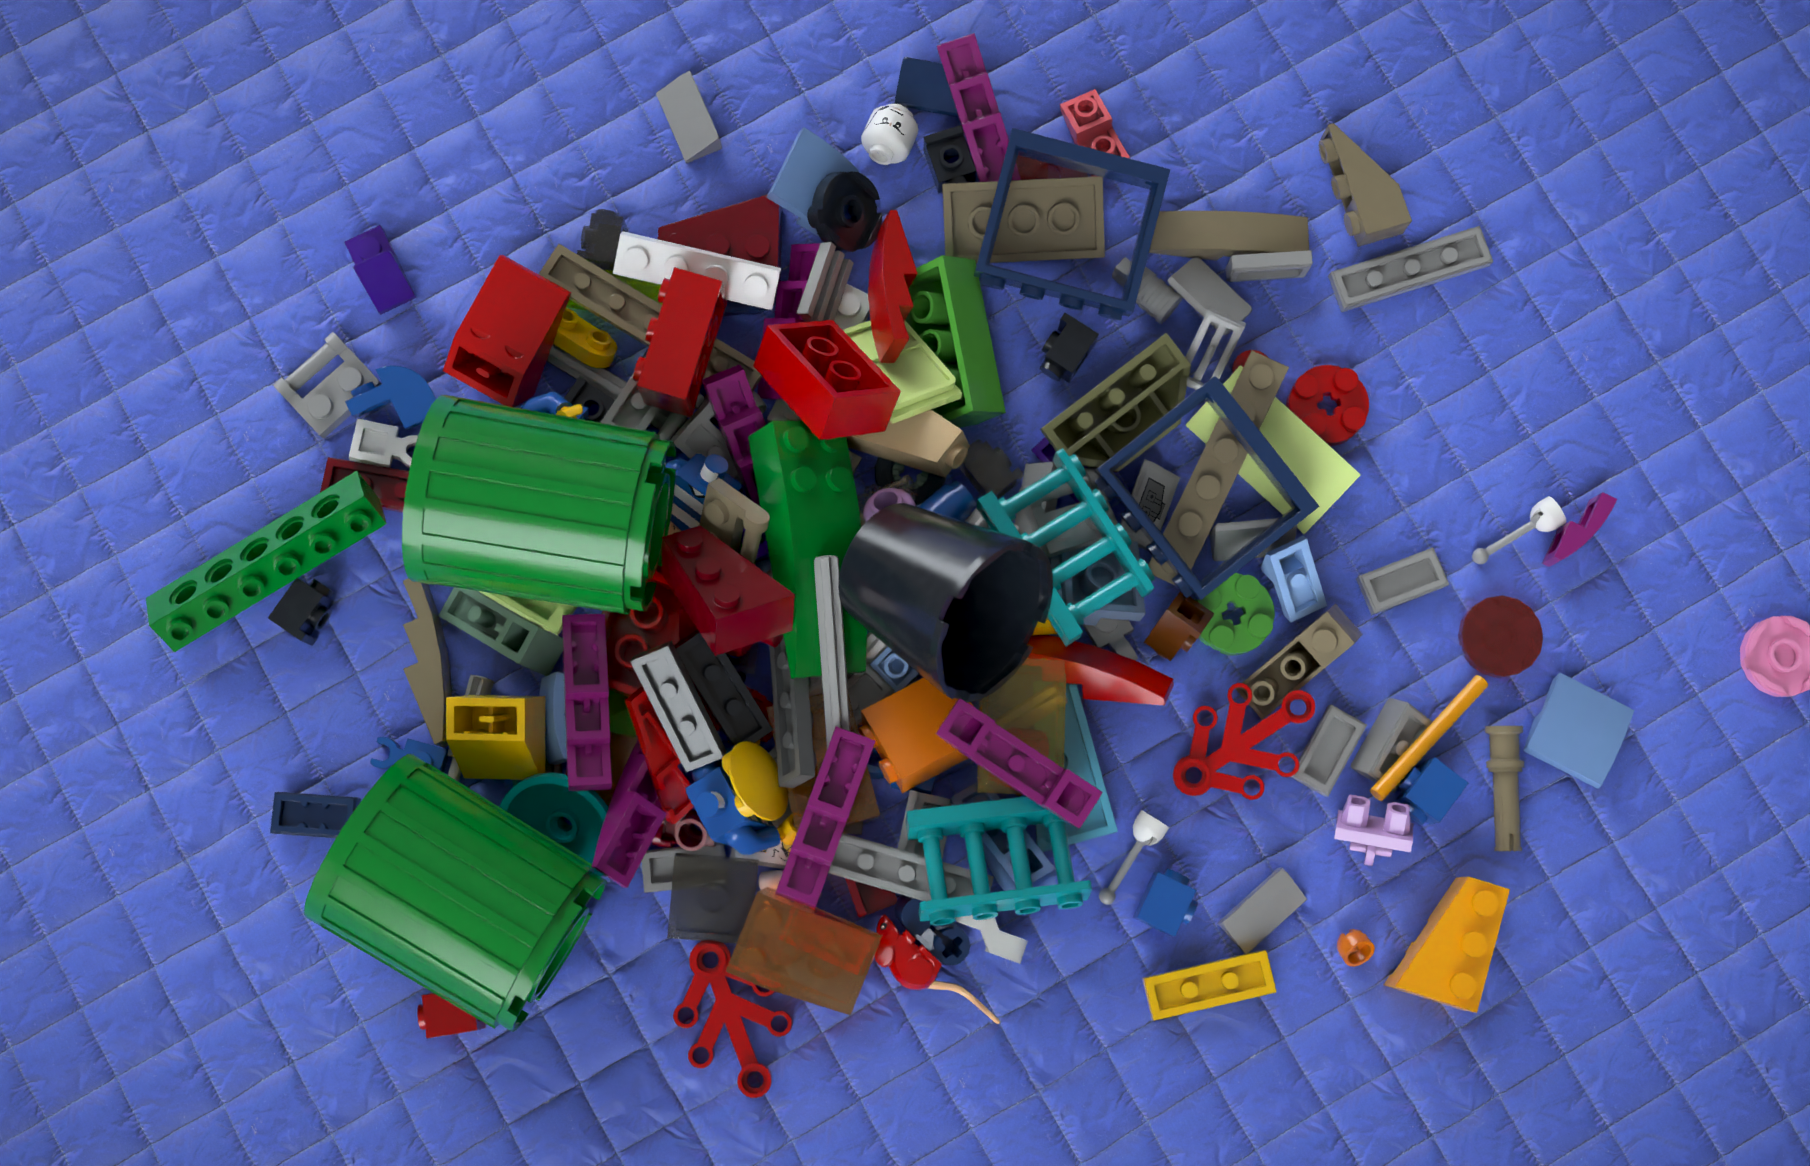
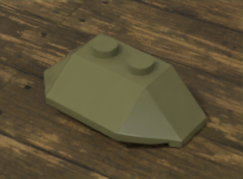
[1040,333,1191,473]

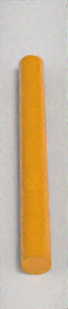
[1369,675,1488,801]

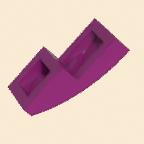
[1542,492,1618,567]

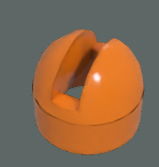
[1337,929,1375,967]

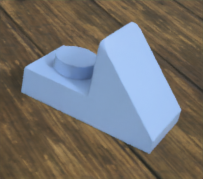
[1261,536,1327,622]

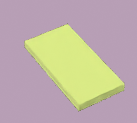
[1185,365,1361,534]

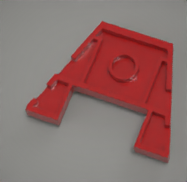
[625,686,775,824]

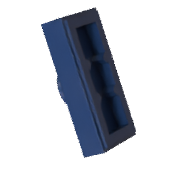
[270,792,361,838]

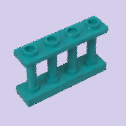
[976,448,1155,646]
[906,796,1092,926]

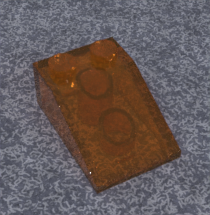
[726,887,882,1015]

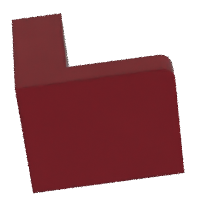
[845,878,897,918]

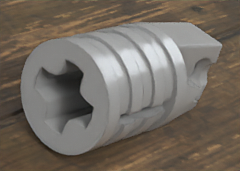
[1112,257,1183,324]

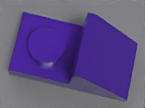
[344,225,416,315]

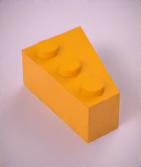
[1383,876,1510,1013]

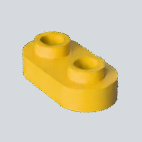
[553,308,617,368]

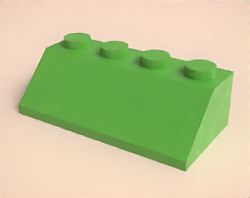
[905,255,1006,428]

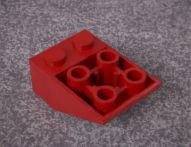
[443,255,571,407]

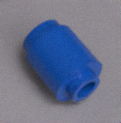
[919,480,977,521]

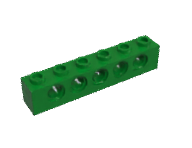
[146,471,387,652]

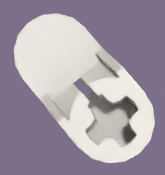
[955,915,1028,964]

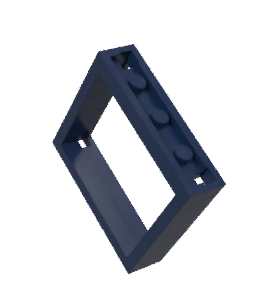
[974,128,1170,320]
[1094,375,1320,600]

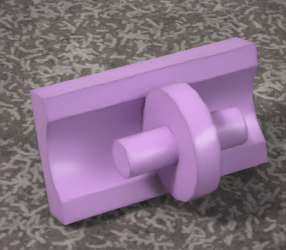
[1334,795,1414,866]

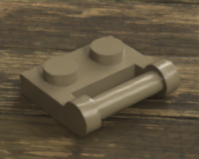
[699,478,770,565]

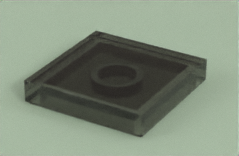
[667,853,759,945]

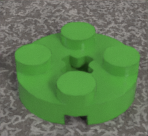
[1195,573,1275,656]

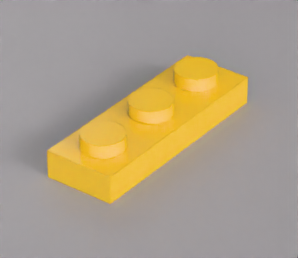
[1142,950,1277,1021]

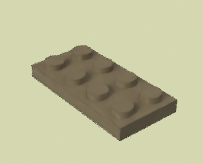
[942,176,1105,264]

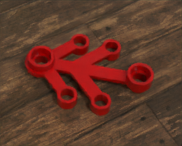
[1173,683,1316,800]
[673,939,793,1098]

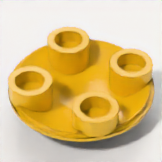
[722,741,788,821]

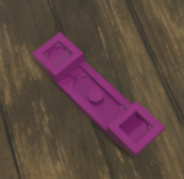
[936,699,1103,829]

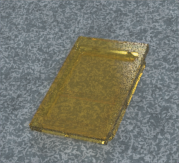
[977,658,1066,796]

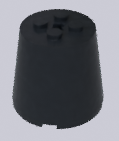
[838,503,1053,702]

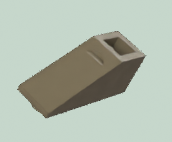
[1318,123,1412,247]
[1236,603,1363,720]

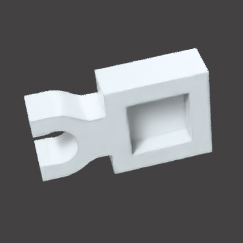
[349,418,418,468]

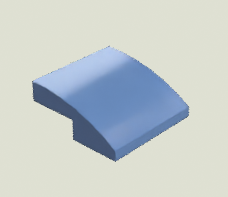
[766,127,860,237]
[1523,673,1634,789]

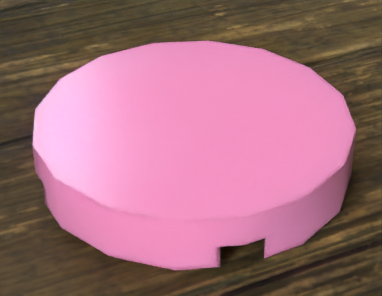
[1740,616,1810,697]

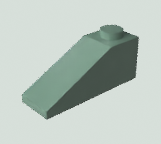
[438,587,563,676]

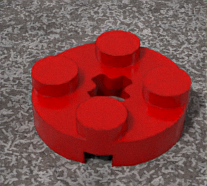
[1286,365,1369,446]

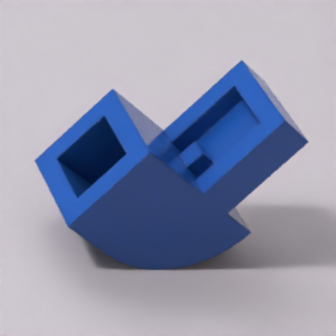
[345,366,436,430]

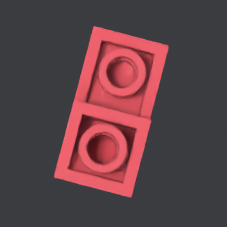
[1060,89,1130,177]

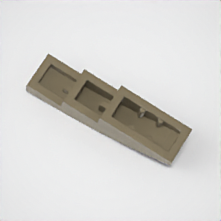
[1149,211,1309,261]
[403,578,452,748]

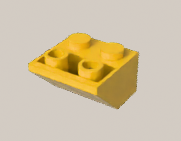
[446,695,545,780]

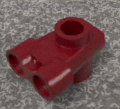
[652,807,717,851]

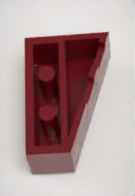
[658,194,782,281]
[661,525,795,656]

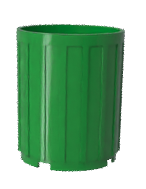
[402,395,676,614]
[304,754,607,1032]

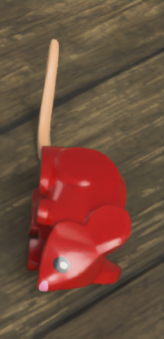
[874,914,1000,1024]

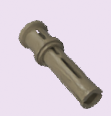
[1485,726,1525,851]

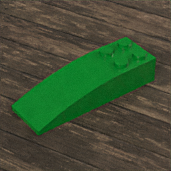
[748,421,867,679]

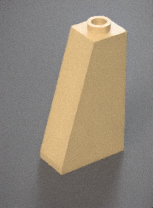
[846,410,970,477]

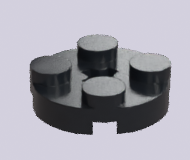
[807,171,882,253]

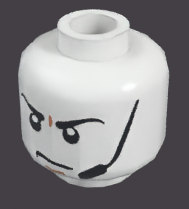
[861,104,918,165]

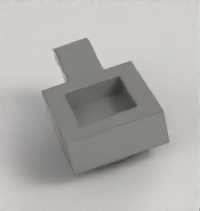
[1083,618,1138,660]

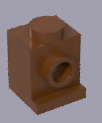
[1144,592,1214,661]

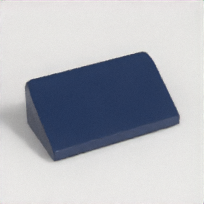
[894,57,959,117]

